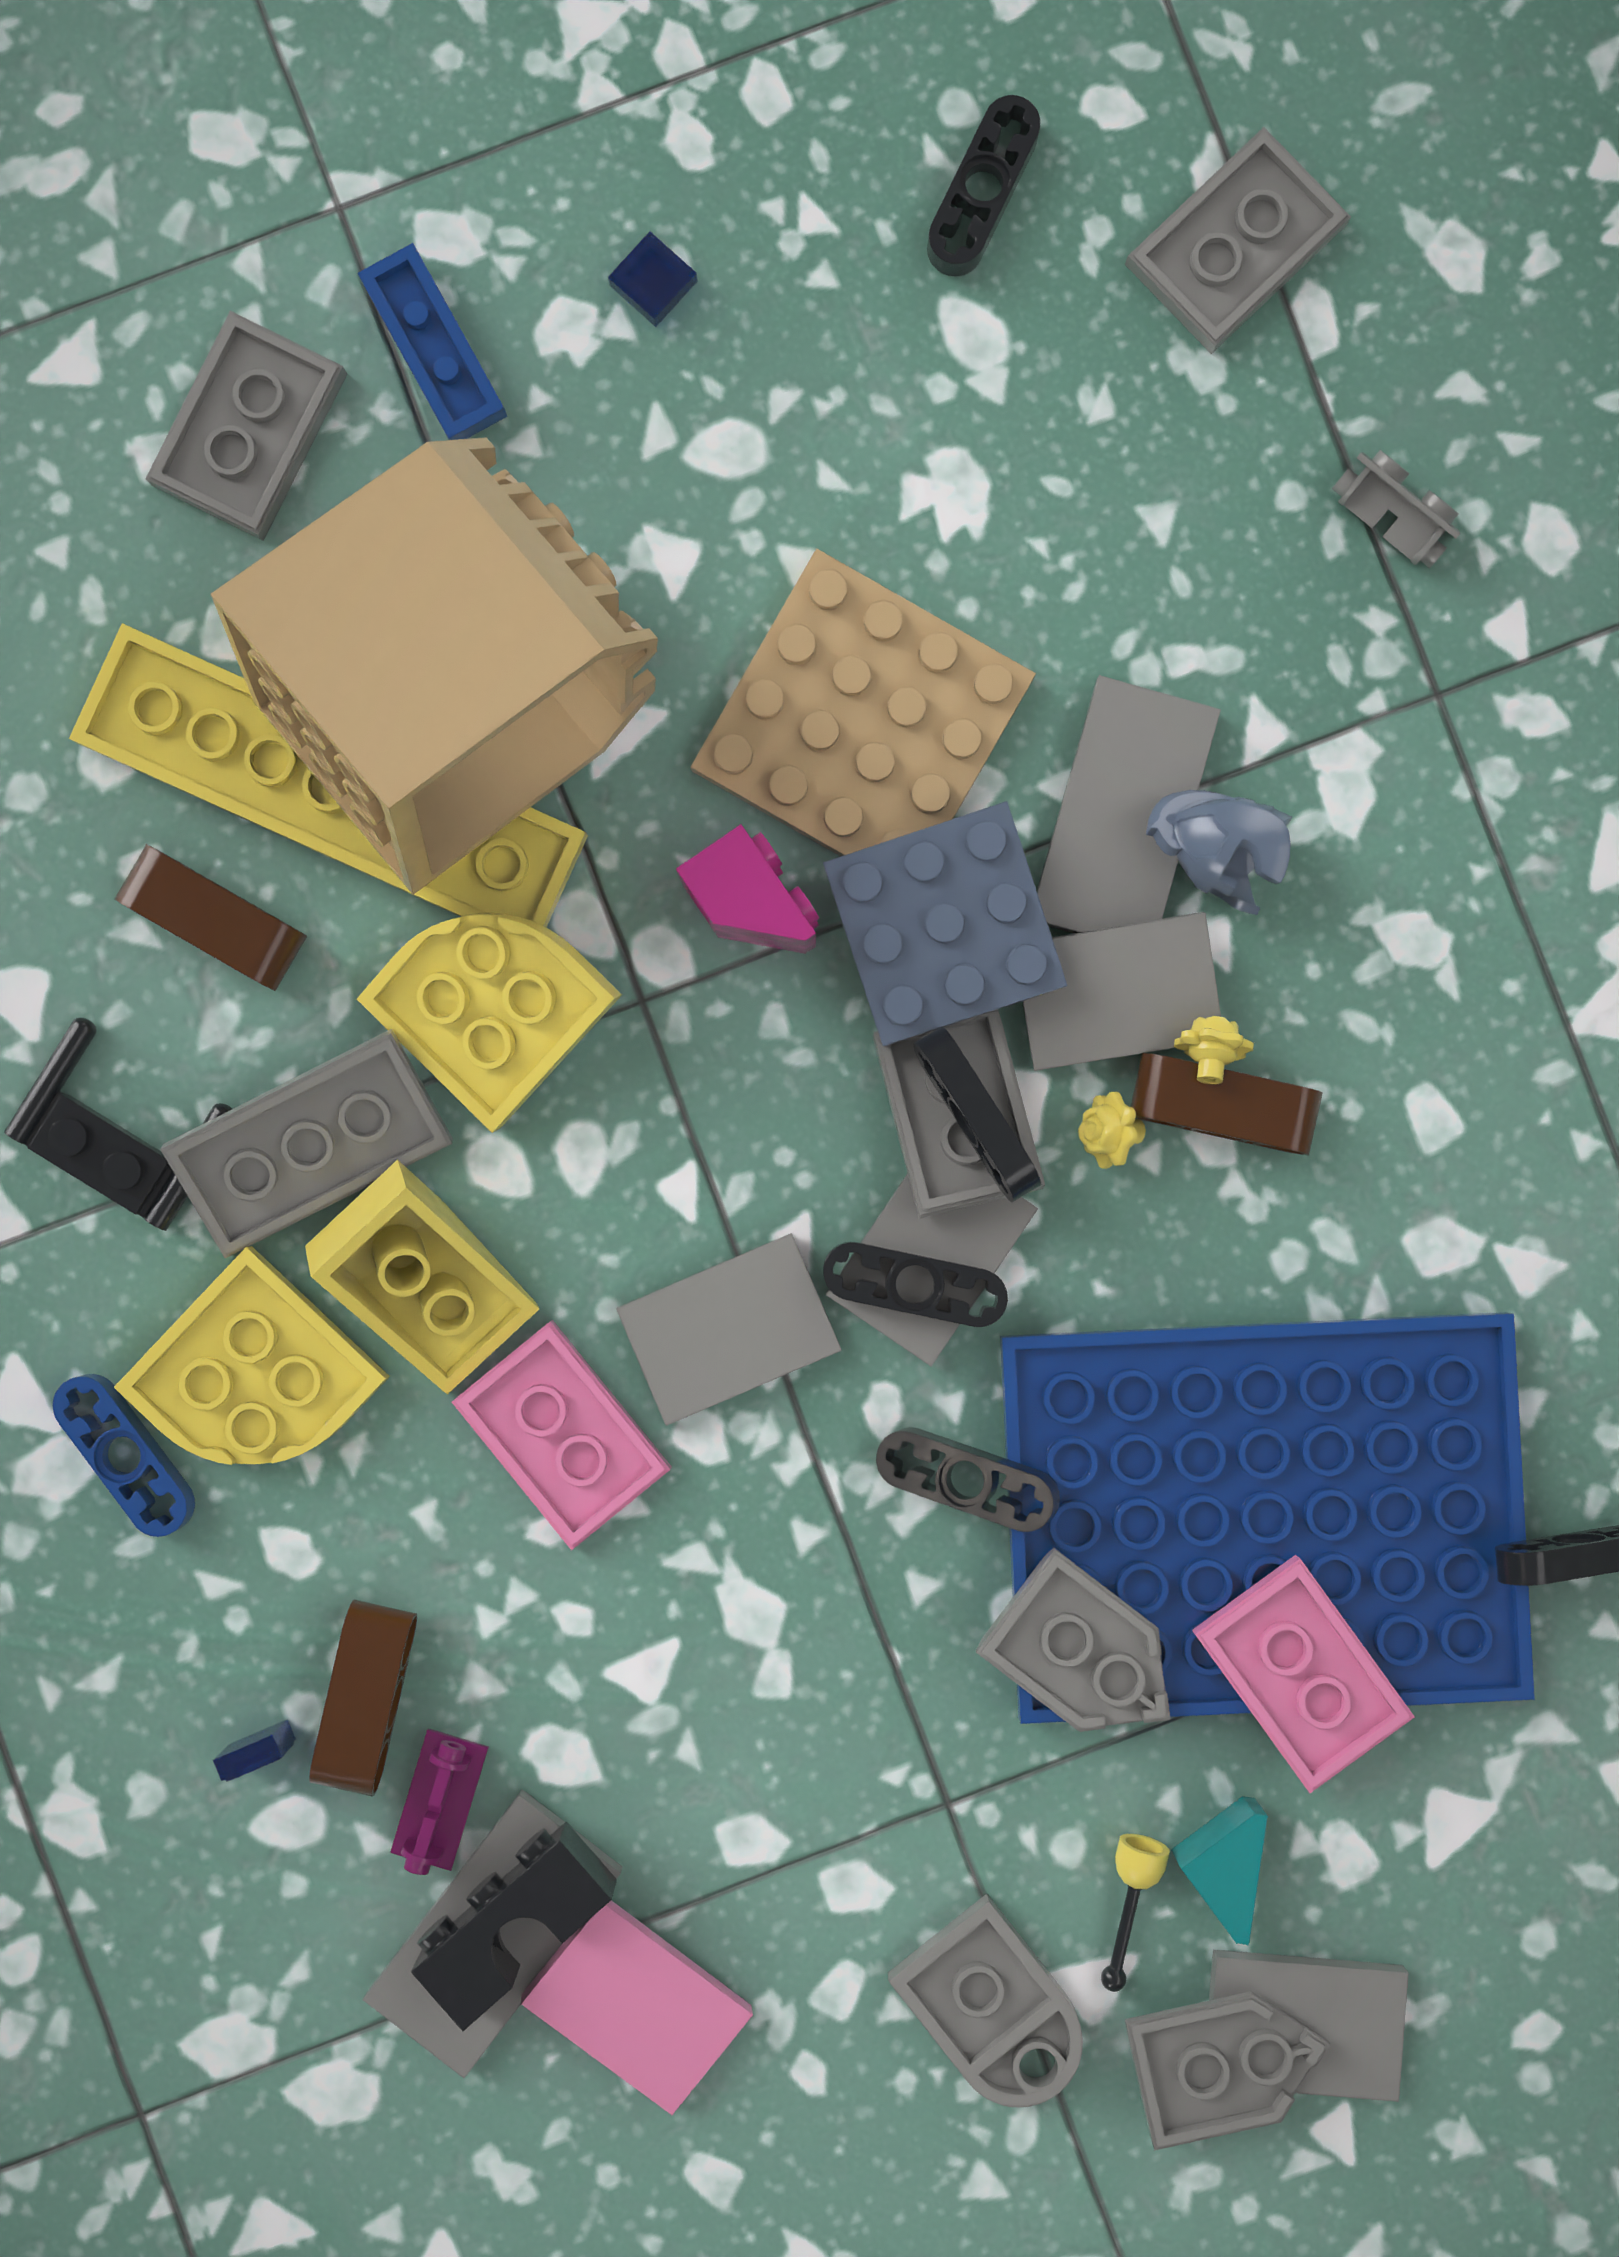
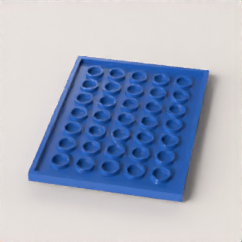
[1000,1312,1535,1724]

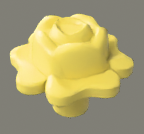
[1174,1016,1254,1084]
[1078,1092,1146,1169]

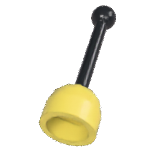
[1101,1834,1170,1992]

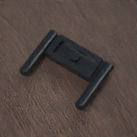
[4,1017,232,1231]

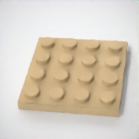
[691,548,1036,856]

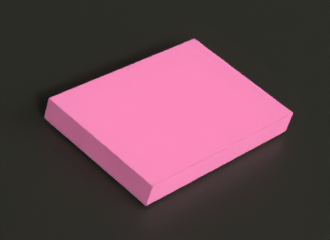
[452,1320,672,1550]
[1192,1555,1415,1793]
[521,1900,753,2115]

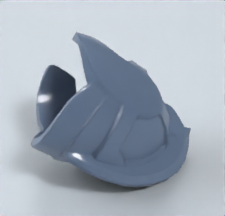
[1146,790,1292,915]

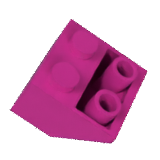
[676,824,820,954]

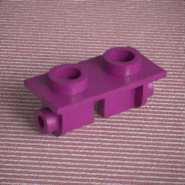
[390,1728,489,1875]

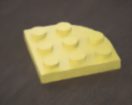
[357,913,622,1133]
[114,1246,390,1465]

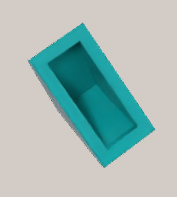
[1171,1796,1268,1945]

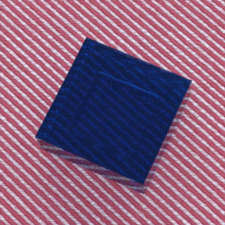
[608,231,698,327]
[213,1719,296,1782]

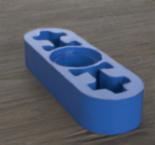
[52,1374,195,1537]

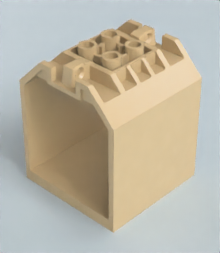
[211,437,658,895]

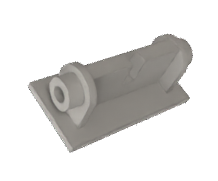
[1332,450,1460,568]

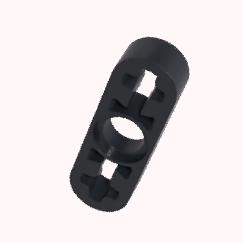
[927,95,1040,276]
[913,1027,1041,1202]
[823,1242,1008,1327]
[876,1427,1060,1532]
[1495,1525,1619,1586]

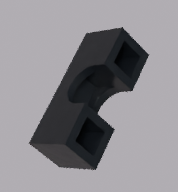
[411,1822,617,2031]

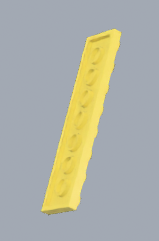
[69,623,588,927]

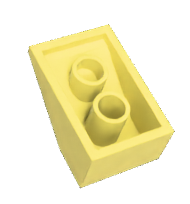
[305,1159,539,1394]

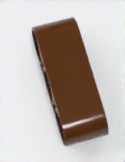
[115,844,307,991]
[1130,1053,1323,1156]
[309,1600,417,1797]

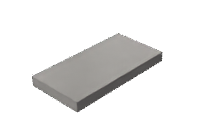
[1037,675,1221,934]
[160,1029,453,1258]
[363,1789,622,2078]

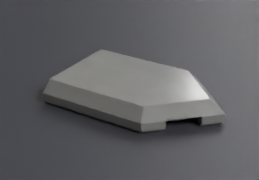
[976,1548,1171,1732]
[1125,1991,1330,2151]

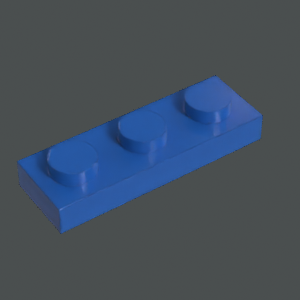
[358,243,508,440]

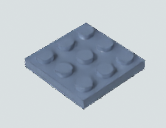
[823,801,1068,1047]

